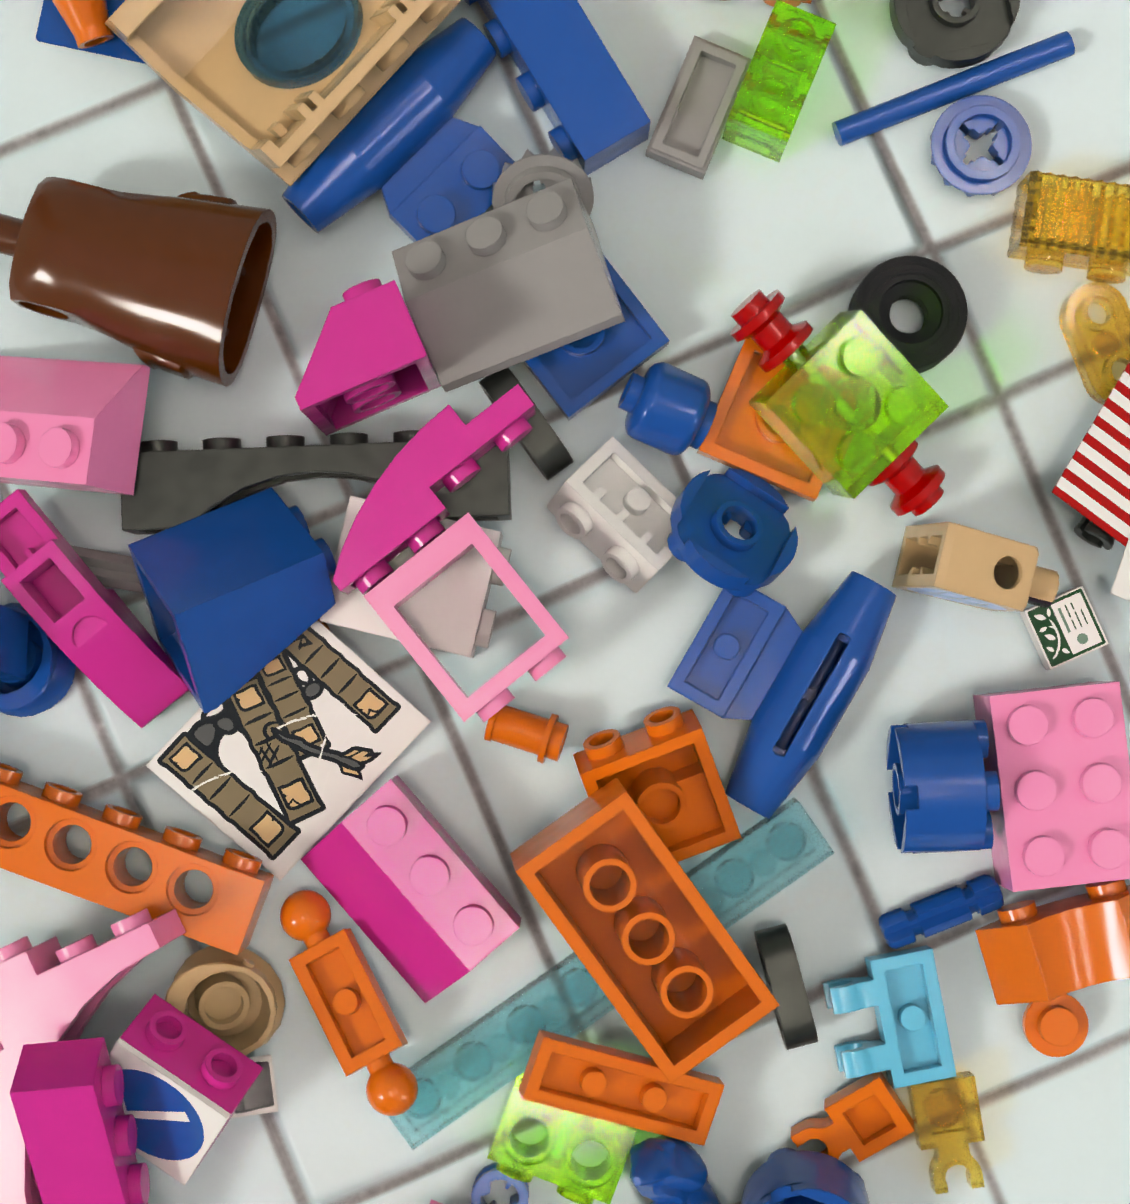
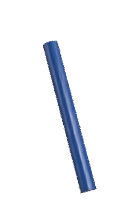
[832,31,1075,146]

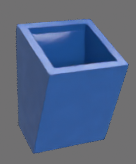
[128,487,336,714]

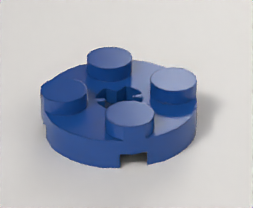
[667,468,798,597]

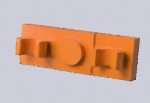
[518,1029,725,1146]

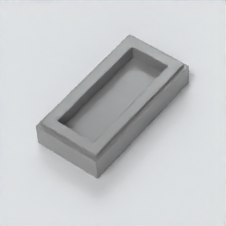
[645,35,752,180]

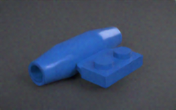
[282,18,515,242]
[667,571,897,819]

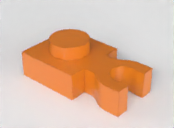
[791,1072,915,1162]

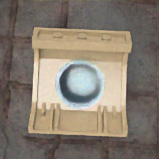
[105,0,462,186]

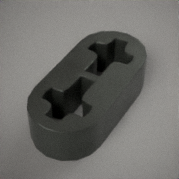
[479,368,573,480]
[754,923,818,1050]

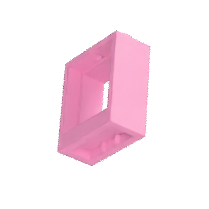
[364,512,569,722]

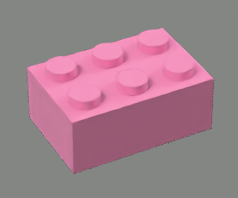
[973,681,1130,892]

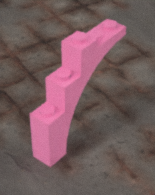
[0,908,186,1204]

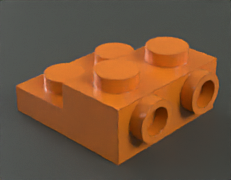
[573,706,742,862]

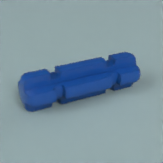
[878,874,1004,949]

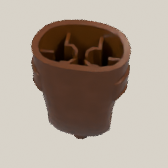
[0,177,276,387]

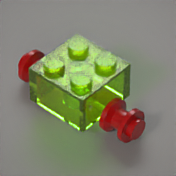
[730,289,949,516]

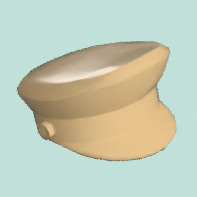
[165,946,285,1056]

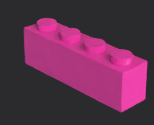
[9,1037,150,1204]

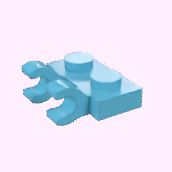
[822,945,957,1089]

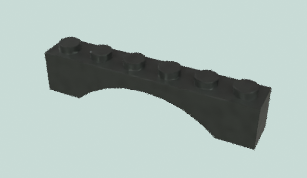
[121,430,512,535]

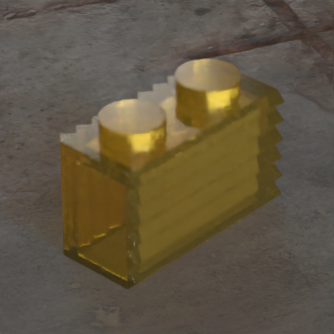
[1007,170,1130,284]

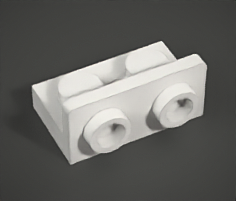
[547,436,677,593]

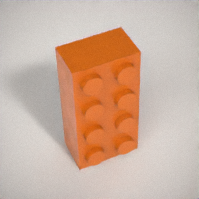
[510,777,779,1084]

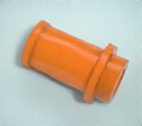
[484,705,569,763]

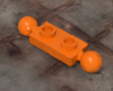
[280,890,418,1116]

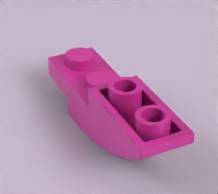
[332,384,536,595]
[0,489,189,728]

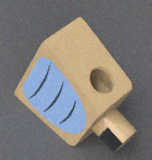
[892,522,1059,612]

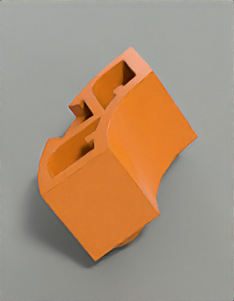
[975,880,1130,1005]

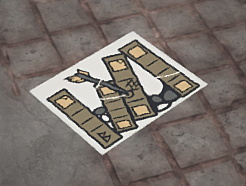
[146,620,431,880]

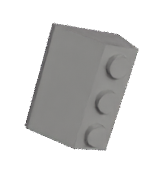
[392,178,625,392]

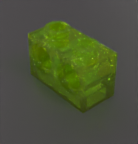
[722,0,836,162]
[487,1071,637,1204]

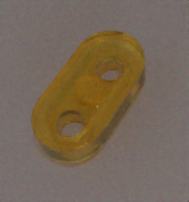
[1059,282,1130,405]

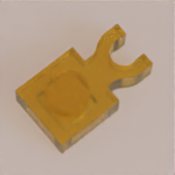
[907,1071,985,1194]

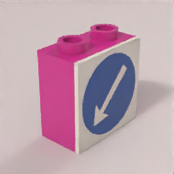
[109,994,263,1185]

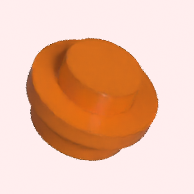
[1022,994,1089,1057]

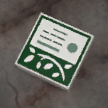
[1019,586,1109,670]

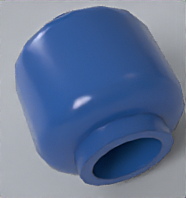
[618,362,717,455]

